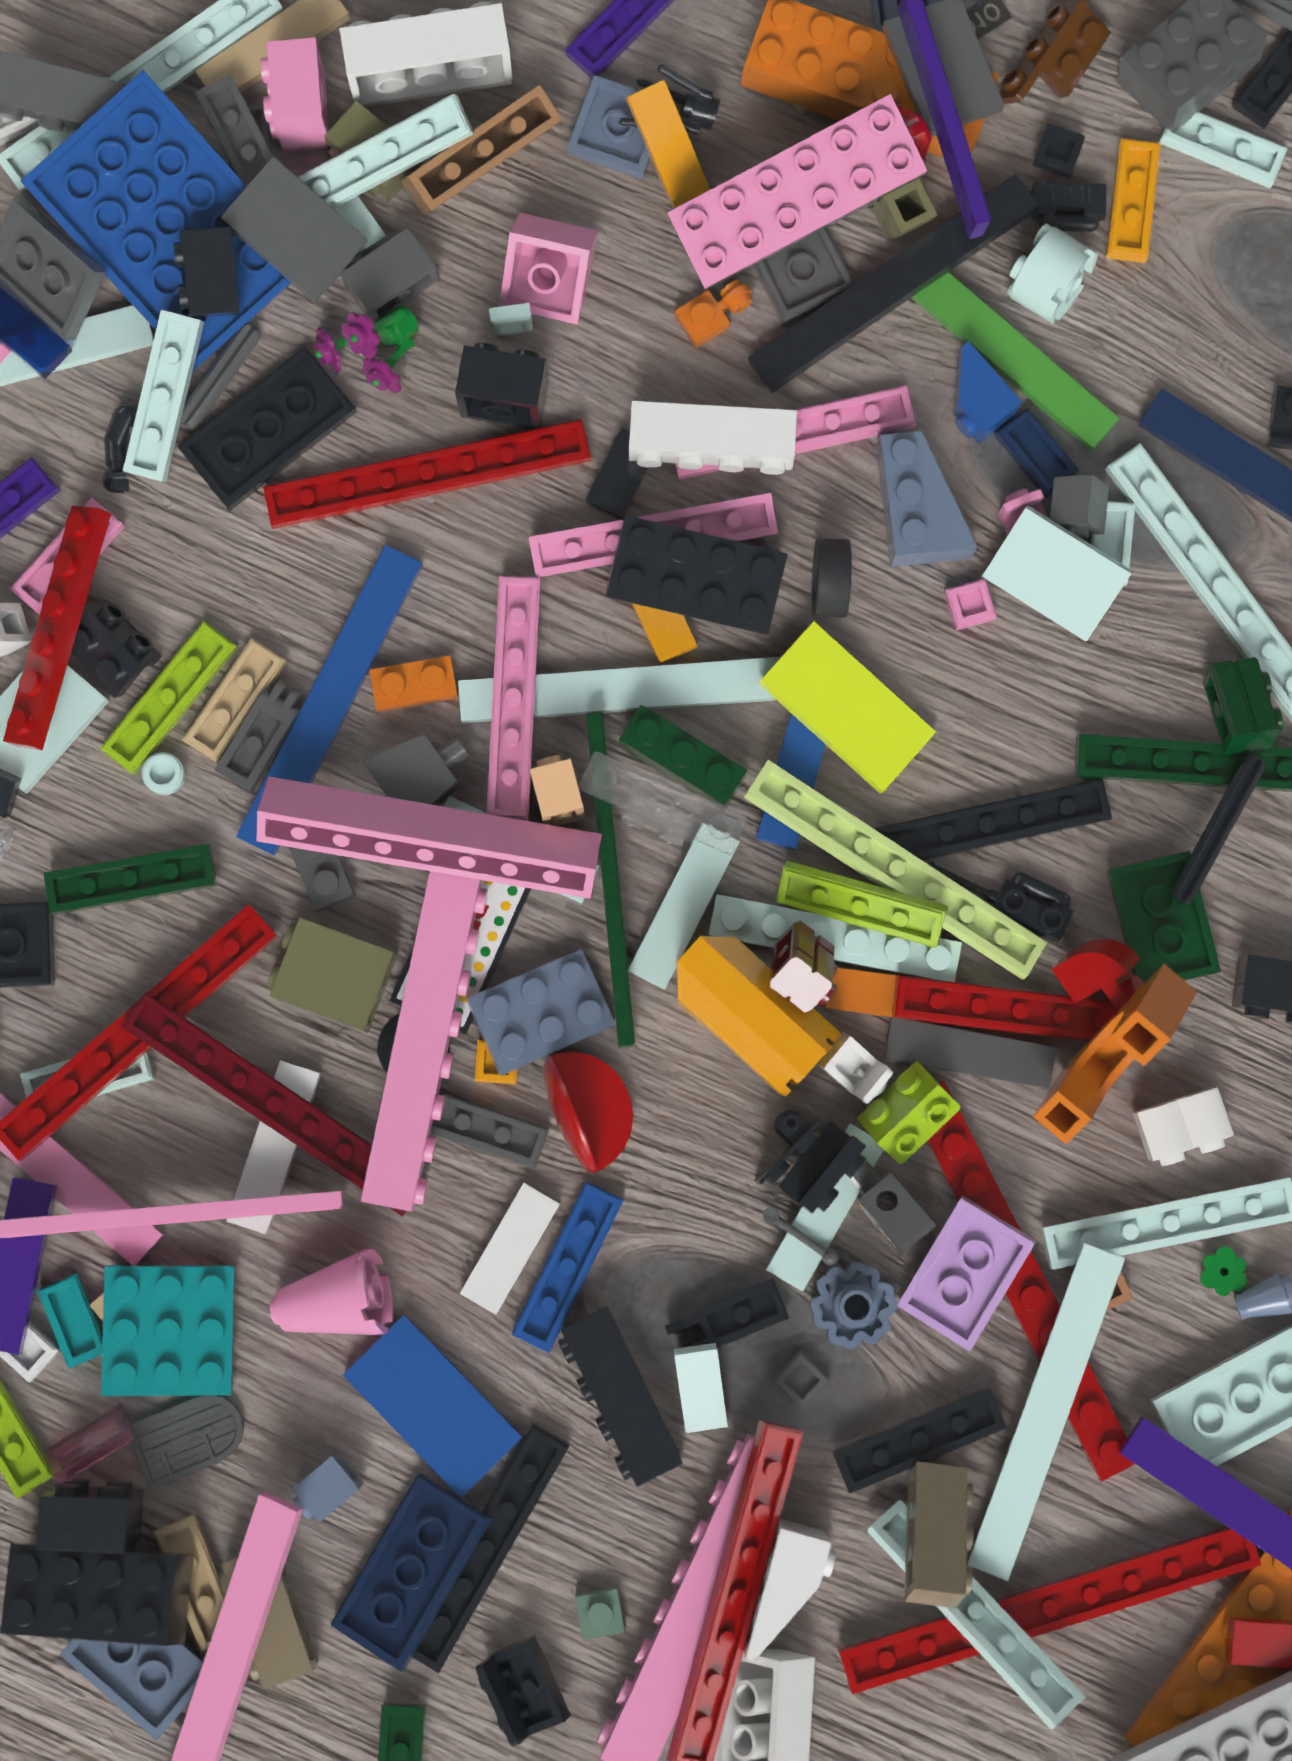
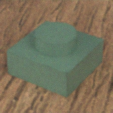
[575,1586,625,1640]

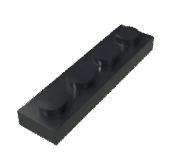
[832,1387,1007,1494]

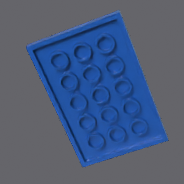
[21,70,291,372]

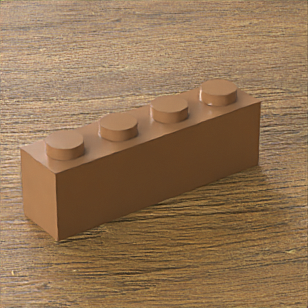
[401,84,562,215]

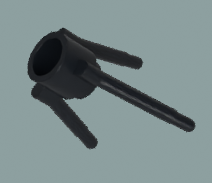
[619,64,720,135]

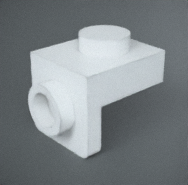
[817,1032,893,1104]

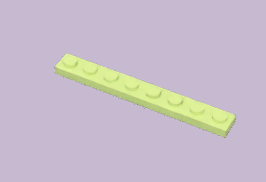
[744,760,1047,980]

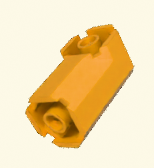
[676,936,842,1098]

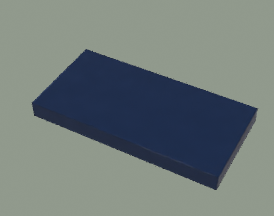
[330,1473,492,1672]

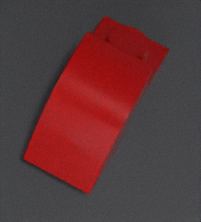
[1051,938,1144,1012]

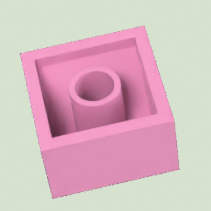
[499,213,598,324]

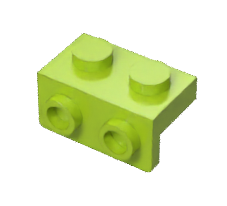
[857,1061,960,1164]

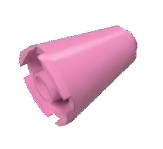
[270,1249,393,1335]

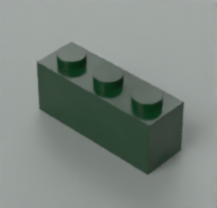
[619,705,747,812]

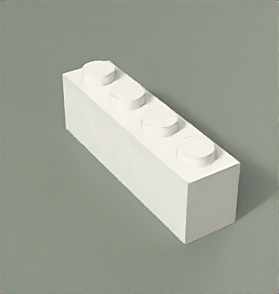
[629,401,797,475]

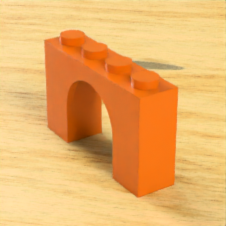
[1033,964,1197,1144]

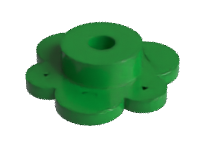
[1200,1247,1247,1296]

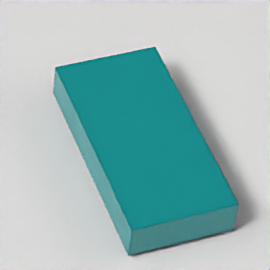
[37,1273,103,1369]

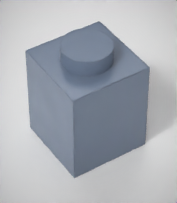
[292,1451,363,1523]

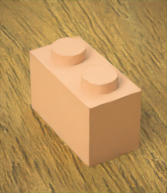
[530,755,585,826]

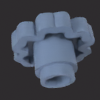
[809,1262,897,1349]

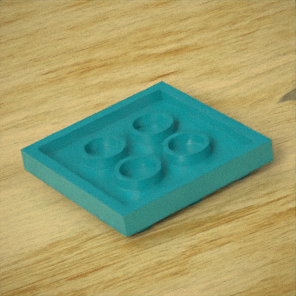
[101,1265,235,1396]

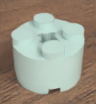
[1007,224,1098,324]

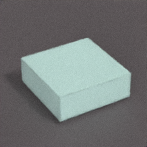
[489,303,533,336]

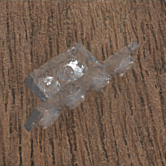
[579,752,747,855]

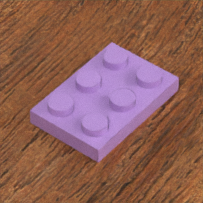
[897,1196,1036,1351]

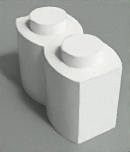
[1132,1087,1234,1166]

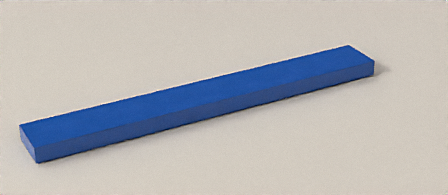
[236,545,423,856]

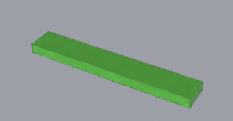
[911,272,1120,452]

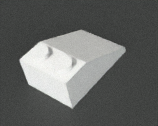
[744,1518,836,1661]

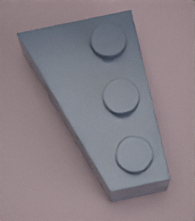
[876,431,977,567]

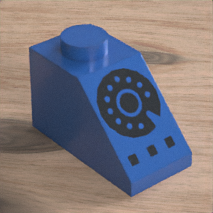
[953,341,1022,444]

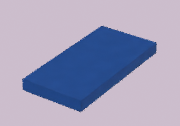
[343,1314,523,1498]

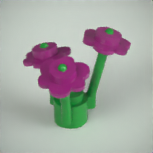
[313,305,419,393]

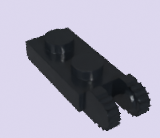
[665,1278,789,1348]

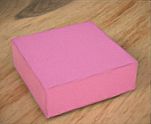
[944,578,997,631]

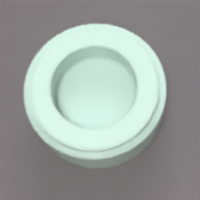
[142,752,186,795]

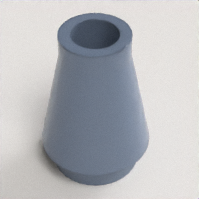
[1233,1273,1292,1320]

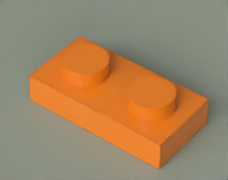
[369,655,458,712]

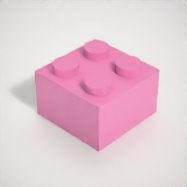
[261,38,330,153]

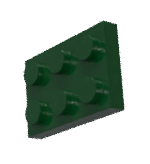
[1106,851,1221,984]

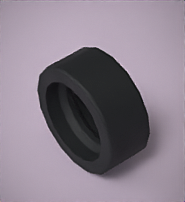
[812,538,852,617]

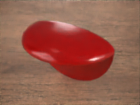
[543,1052,633,1173]

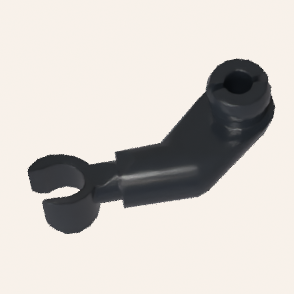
[102,403,138,493]

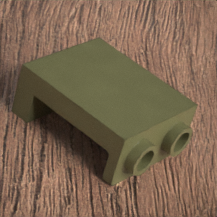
[267,917,398,1033]

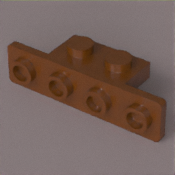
[999,0,1111,104]

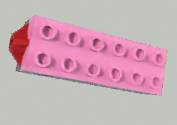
[667,94,932,291]

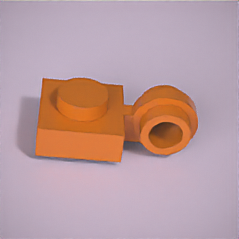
[674,280,753,349]

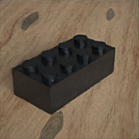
[605,515,788,635]
[0,1543,193,1646]

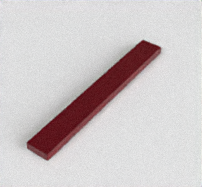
[121,992,406,1217]

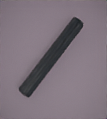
[1170,754,1266,905]

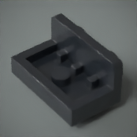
[71,600,161,698]
[779,1122,866,1214]
[476,1635,572,1747]

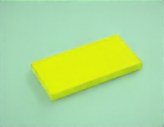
[758,621,936,794]

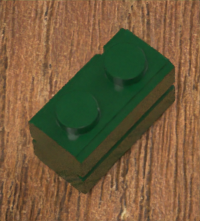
[1202,657,1283,755]

